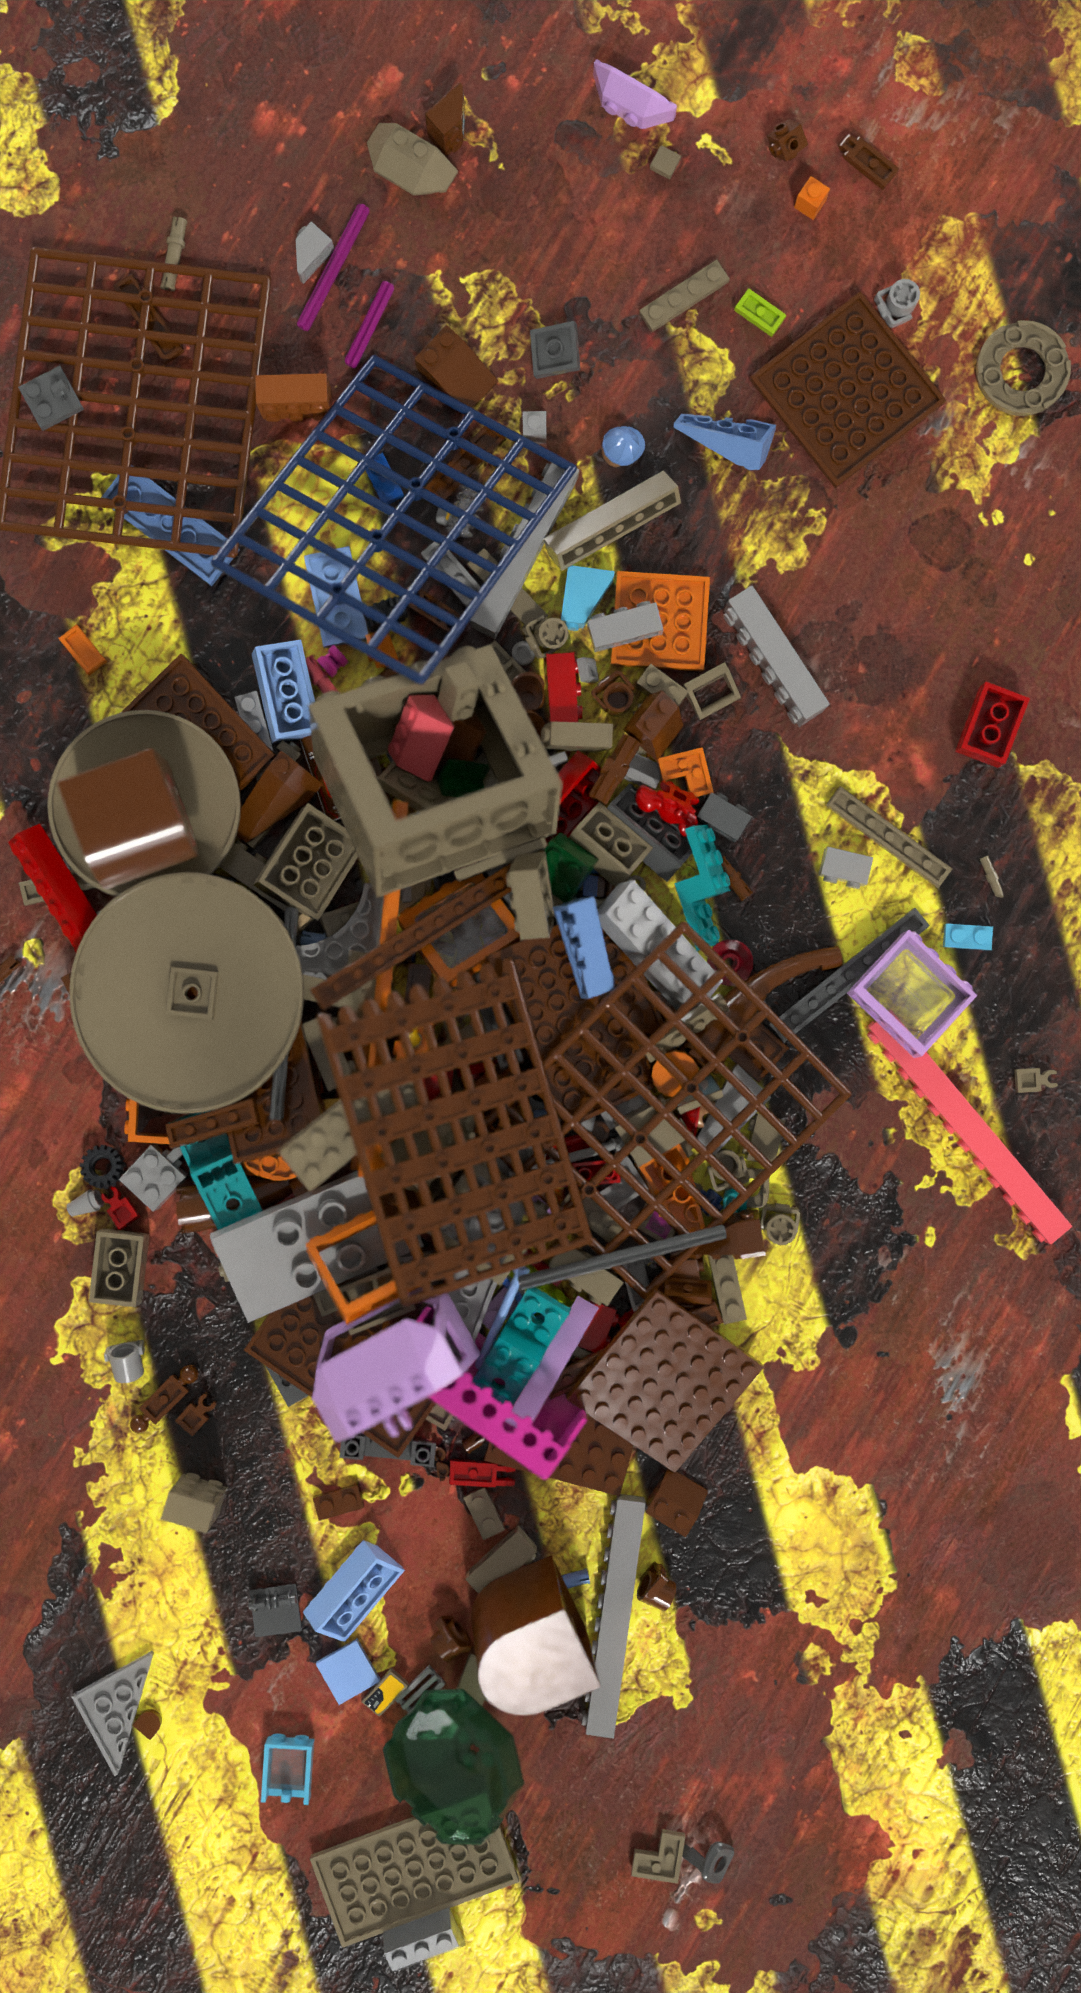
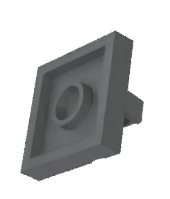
[530,321,581,379]
[18,365,84,431]

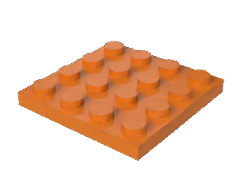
[611,571,710,671]

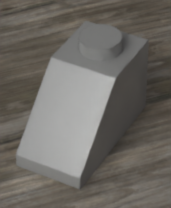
[296,222,335,284]

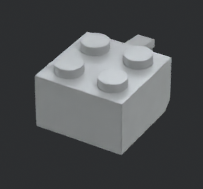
[119,1144,190,1212]

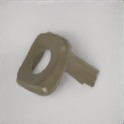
[736,1168,770,1208]

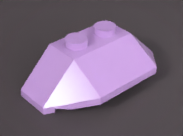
[593,59,677,129]

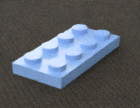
[304,546,369,648]

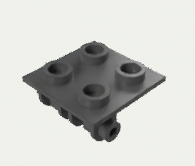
[248,1584,302,1637]

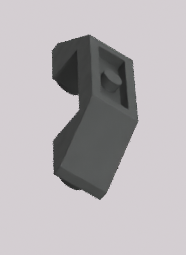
[339,1432,436,1467]

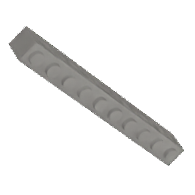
[581,1494,646,1738]

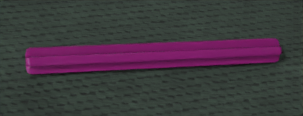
[297,204,370,331]

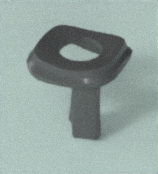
[682,1841,734,1884]

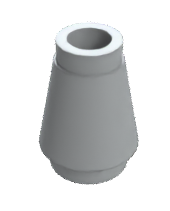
[67,1189,104,1217]

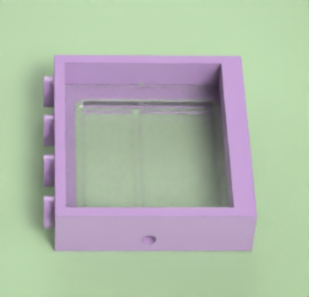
[847,930,977,1058]

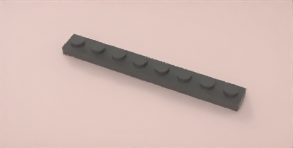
[769,908,930,1043]

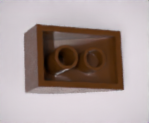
[414,325,498,408]

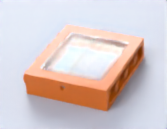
[398,874,521,988]

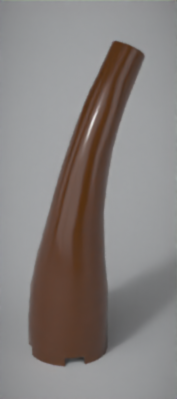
[677,946,843,1075]
[176,1177,293,1234]

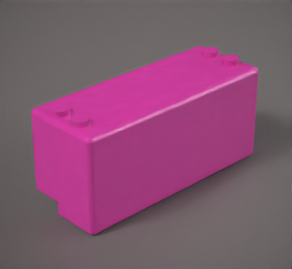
[416,1303,587,1479]

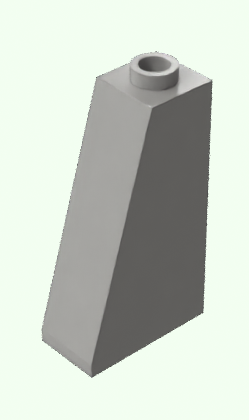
[696,1064,772,1155]

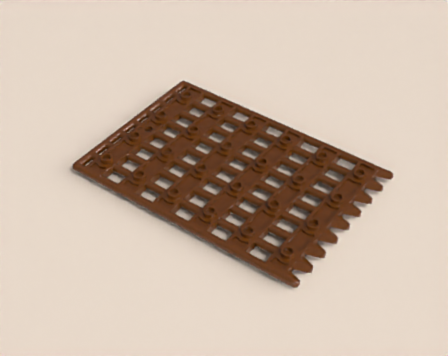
[317,957,592,1307]

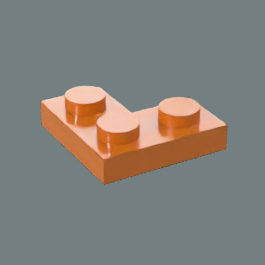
[657,747,714,797]

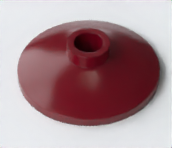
[707,939,753,986]

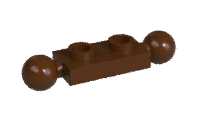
[130,1365,199,1434]

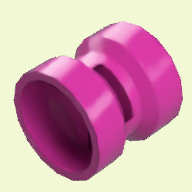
[316,645,349,678]

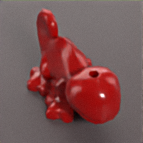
[635,780,700,837]

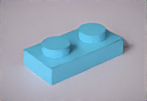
[943,924,993,950]

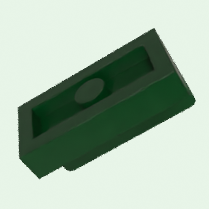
[436,759,490,798]

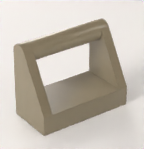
[683,662,741,720]

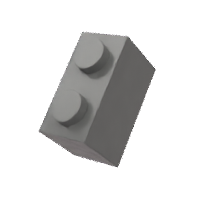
[697,792,752,843]

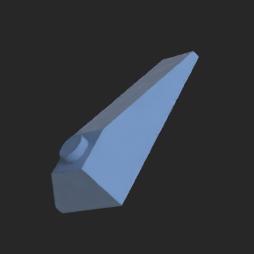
[674,414,776,470]

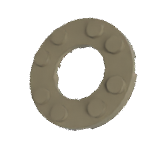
[976,320,1071,416]

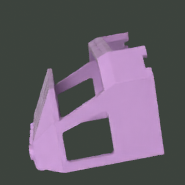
[312,1287,481,1442]

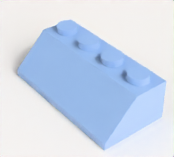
[252,640,315,744]
[303,1540,405,1642]

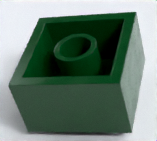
[544,832,599,903]

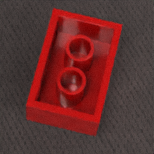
[955,682,1030,768]

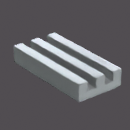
[396,1665,445,1717]

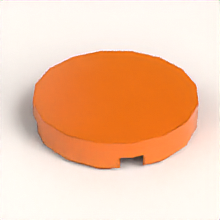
[652,1050,699,1097]

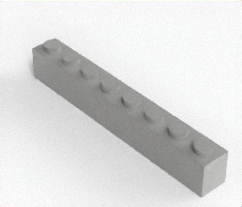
[470,463,579,639]

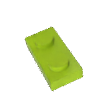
[734,288,786,337]

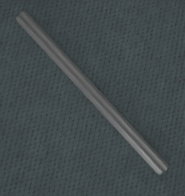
[270,907,298,1120]
[518,1225,727,1290]

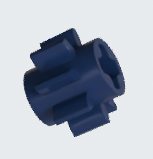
[699,1188,723,1217]

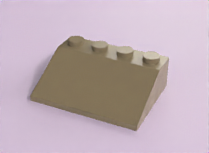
[253,803,358,921]

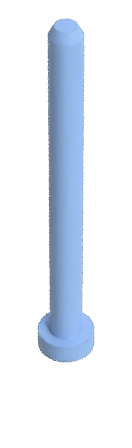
[475,1266,530,1369]

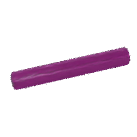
[345,281,394,368]

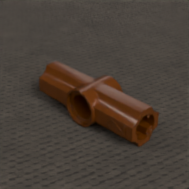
[589,734,641,806]

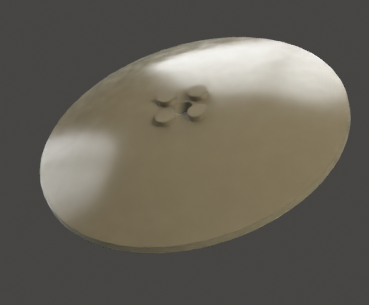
[69,872,304,1113]

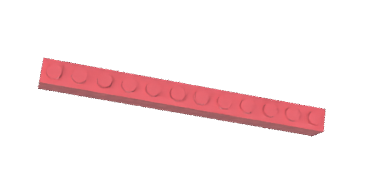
[865,1010,1073,1244]

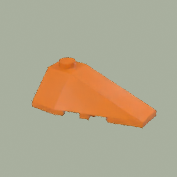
[634,1144,705,1233]

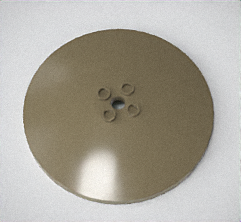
[48,710,241,900]

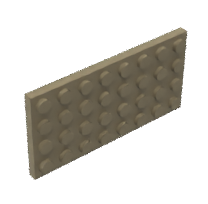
[310,1789,519,1948]

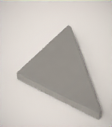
[72,1651,154,1776]

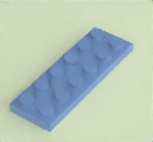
[101,465,240,586]

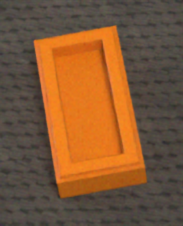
[58,624,107,676]

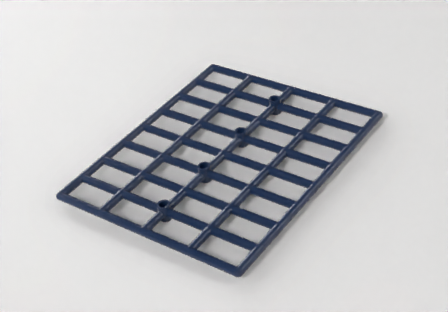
[211,355,577,685]

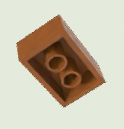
[255,373,332,422]

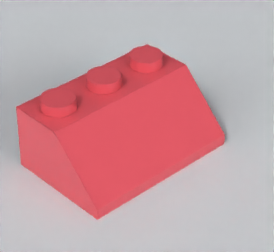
[388,695,454,781]

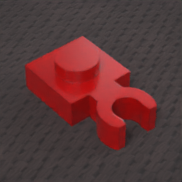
[101,1187,140,1230]

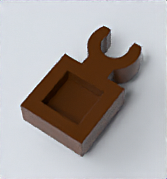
[175,1392,217,1436]

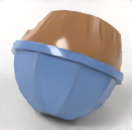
[601,426,645,467]

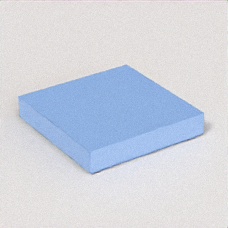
[316,1638,380,1705]

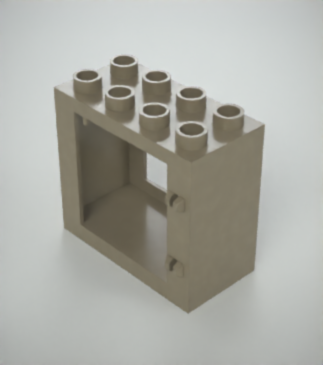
[308,644,562,897]

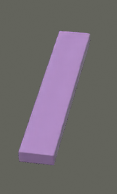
[506,1296,599,1434]

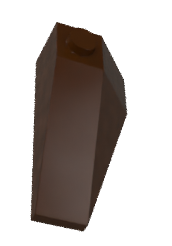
[237,751,323,843]
[669,1209,766,1259]

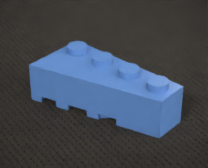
[553,897,615,999]

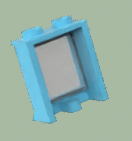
[261,1734,315,1805]

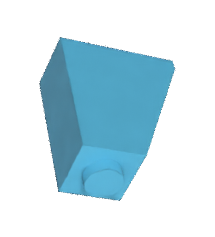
[561,565,615,631]

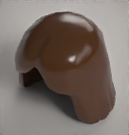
[511,672,545,712]

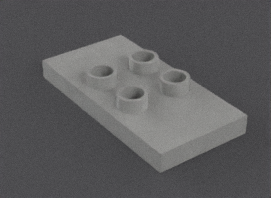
[210,1171,424,1323]

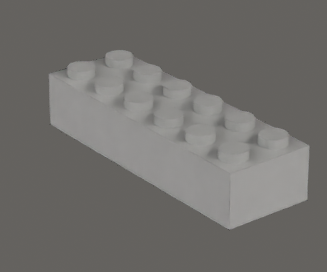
[723,585,830,727]
[597,880,723,1013]

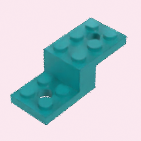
[674,824,730,951]
[168,1110,263,1230]
[470,1287,571,1406]

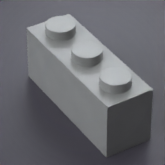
[587,601,664,653]

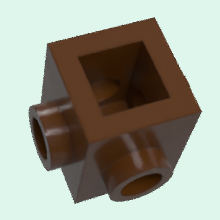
[766,119,809,161]

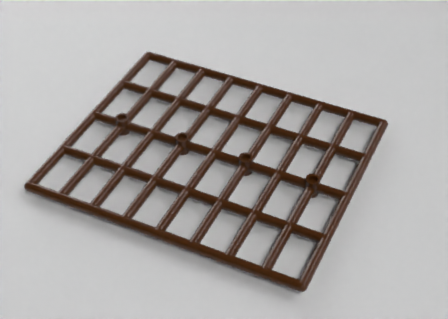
[0,247,272,558]
[474,921,851,1299]

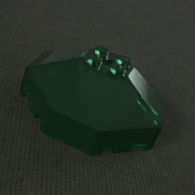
[383,1689,525,1845]

